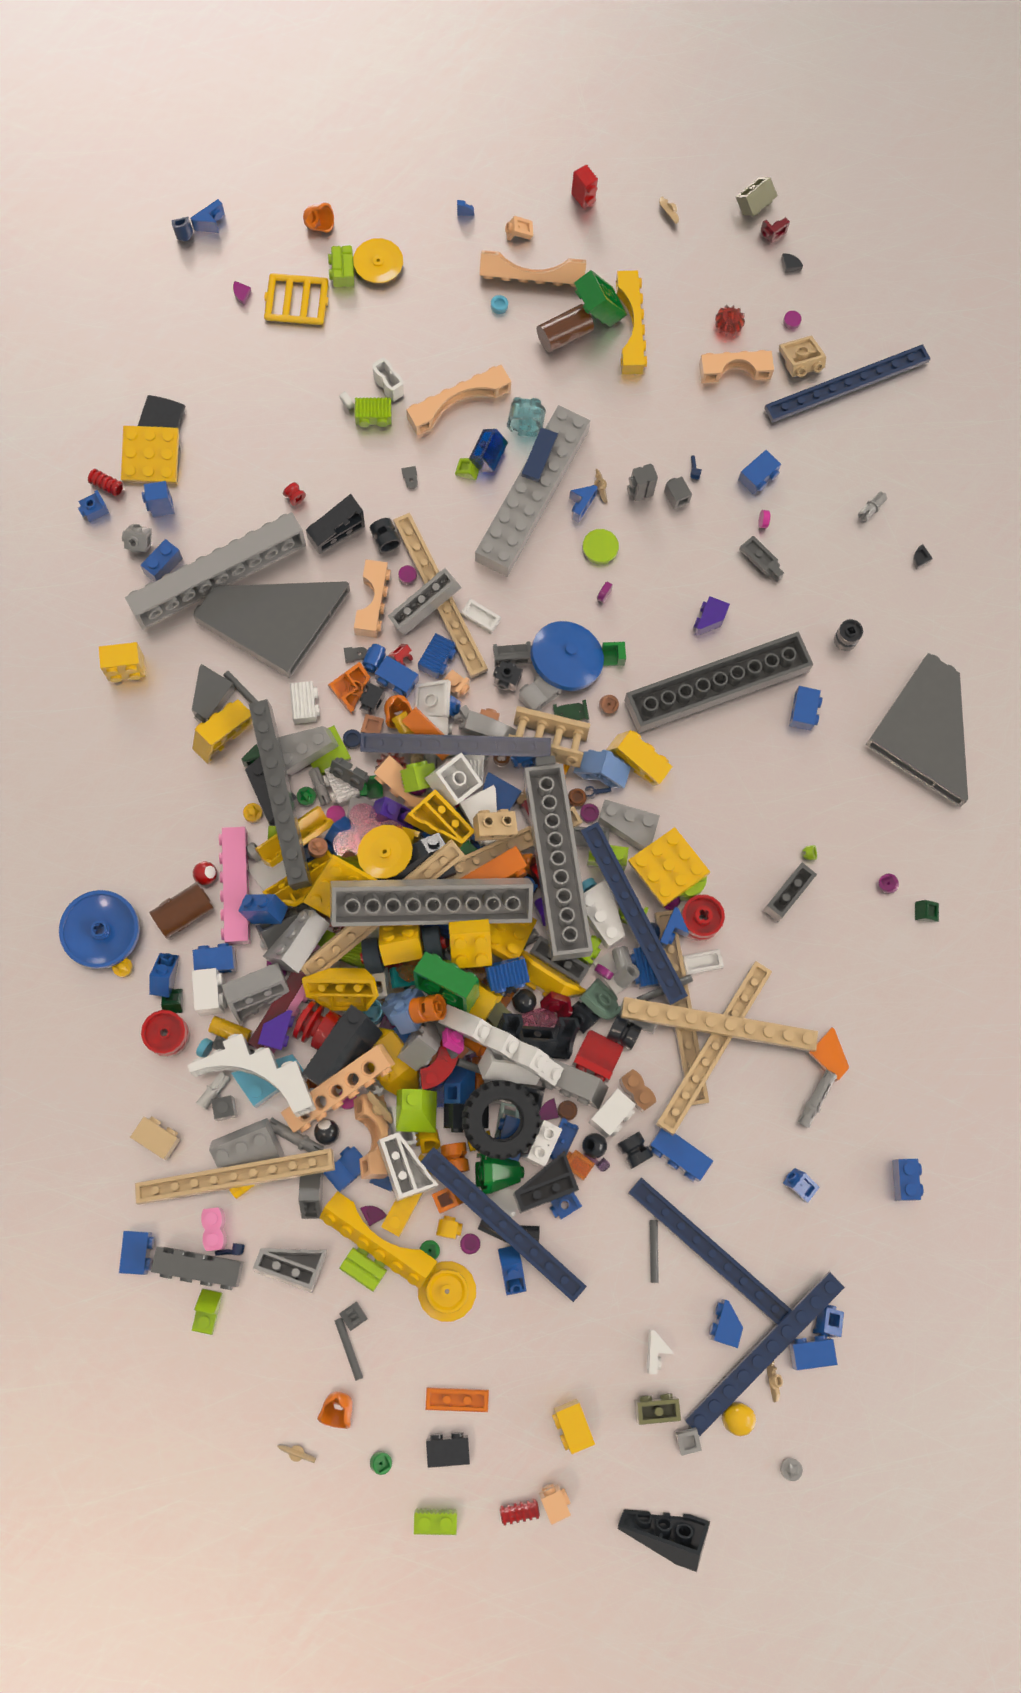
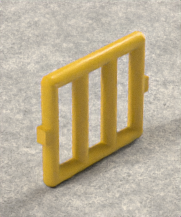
[264,273,329,325]

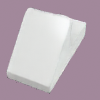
[647,1330,674,1374]

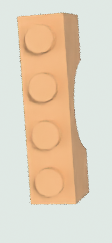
[699,350,774,383]
[354,559,391,638]
[374,755,429,810]
[353,1094,389,1179]

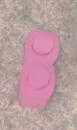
[201,1207,227,1251]

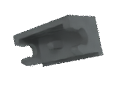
[493,641,532,667]

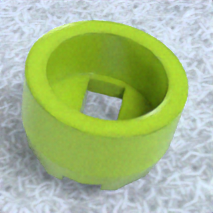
[802,845,817,861]

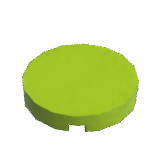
[582,529,619,565]

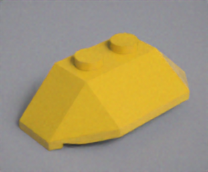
[262,850,332,907]
[520,949,586,998]
[302,968,379,1011]
[360,1027,420,1096]

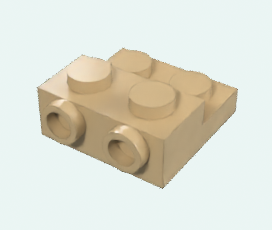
[779,335,826,377]

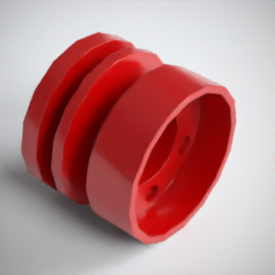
[292,1000,342,1050]

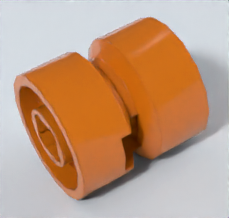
[409,994,447,1024]
[440,1142,470,1172]

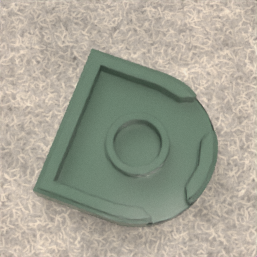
[579,978,621,1020]

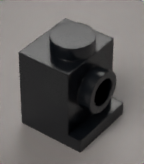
[359,682,385,715]

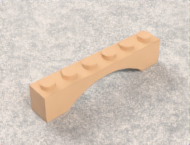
[479,250,586,287]
[406,365,511,435]

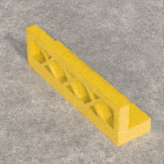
[255,806,334,868]

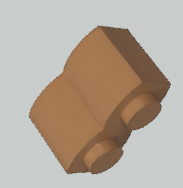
[619,1069,656,1112]

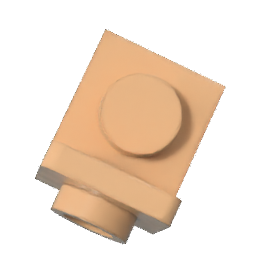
[505,216,533,241]
[443,670,470,699]

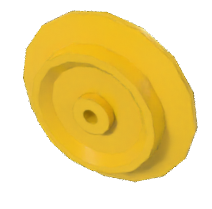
[353,238,403,283]
[357,825,413,879]
[418,1261,476,1322]

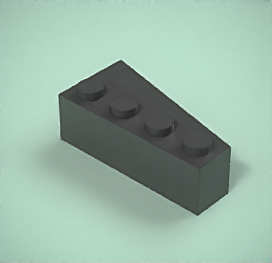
[151,1247,244,1290]

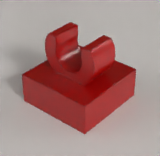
[388,644,413,666]

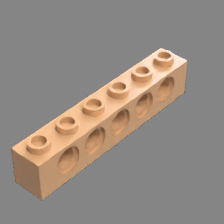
[281,1044,395,1133]

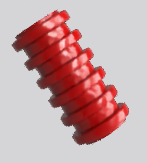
[88,468,123,497]
[500,1499,540,1526]

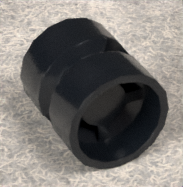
[369,518,401,553]
[834,619,863,651]
[606,1015,642,1050]
[617,1131,653,1169]

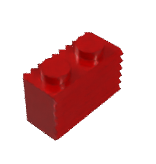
[571,165,598,208]

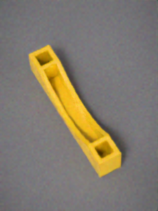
[616,270,647,374]
[319,1191,438,1289]

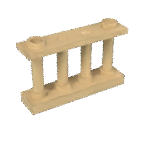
[508,706,590,768]

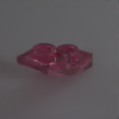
[522,1008,558,1027]

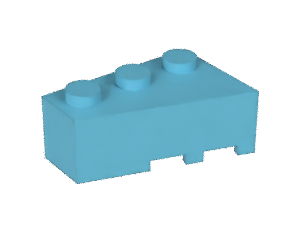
[231,1054,304,1108]

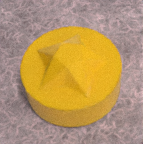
[243,803,263,823]
[112,958,133,977]

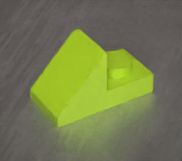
[191,1288,223,1335]

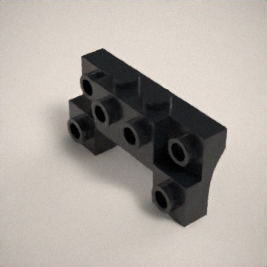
[497,1013,580,1059]

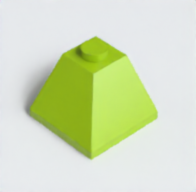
[396,1089,437,1133]

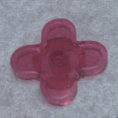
[333,803,403,857]

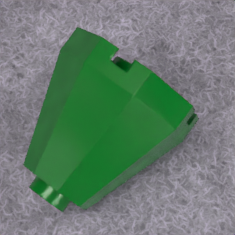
[475,1153,524,1194]

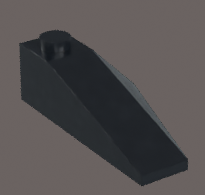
[376,833,456,880]
[302,1004,383,1086]
[617,1510,710,1572]

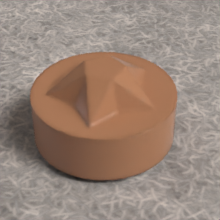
[599,695,619,714]
[308,838,328,858]

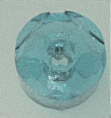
[507,397,546,437]

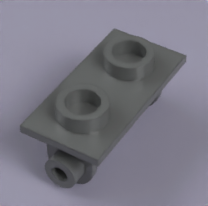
[329,757,370,791]

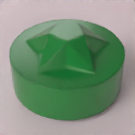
[297,787,316,807]
[420,1240,440,1259]
[370,1451,392,1475]

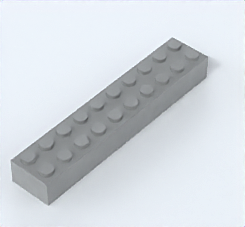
[475,405,590,577]
[125,512,306,630]
[523,763,593,961]
[330,878,533,927]

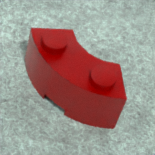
[420,1047,459,1090]

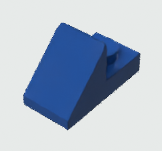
[190,199,225,233]
[569,485,598,523]
[660,907,689,948]

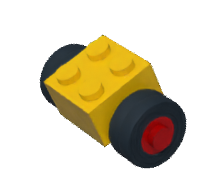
[360,925,447,975]

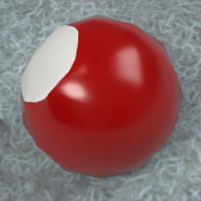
[192,861,217,885]

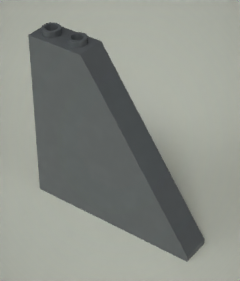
[193,581,350,678]
[866,653,968,807]

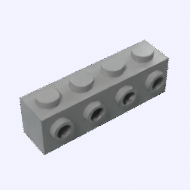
[388,568,462,635]

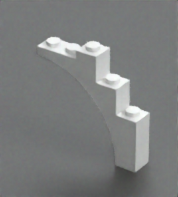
[438,1005,564,1086]
[188,1034,316,1118]

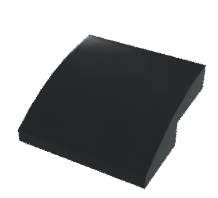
[138,395,186,428]

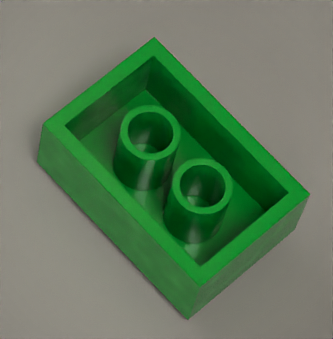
[574,270,627,327]
[413,952,480,1013]

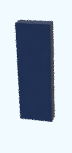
[521,427,558,483]

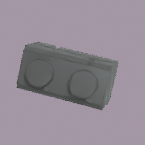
[627,464,658,501]

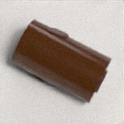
[536,304,594,353]
[149,882,214,939]

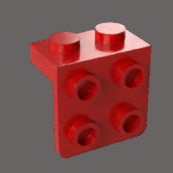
[572,1030,624,1082]

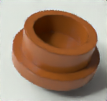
[568,788,587,807]
[558,1100,578,1121]

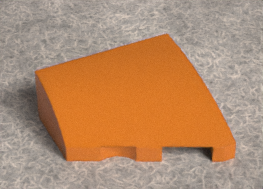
[328,662,370,713]
[808,1027,849,1082]

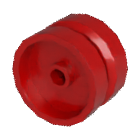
[681,895,725,941]
[141,1010,190,1057]

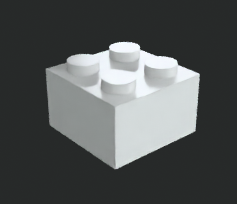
[425,752,483,807]
[192,968,227,1016]
[589,1089,636,1138]

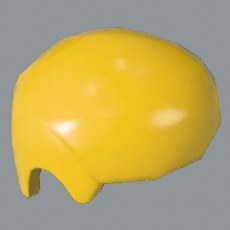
[722,1402,756,1436]

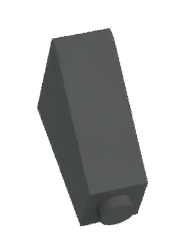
[192,664,235,723]
[298,1172,323,1219]

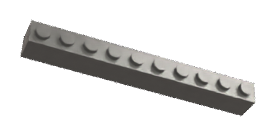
[249,699,313,891]

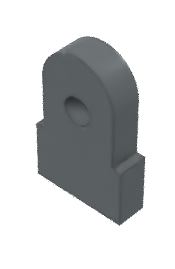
[401,466,418,489]
[344,647,367,663]

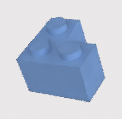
[573,750,631,788]
[381,988,425,1035]

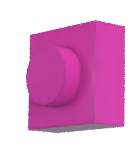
[442,1027,464,1054]

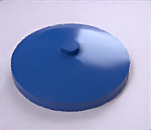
[530,621,604,691]
[59,890,140,969]

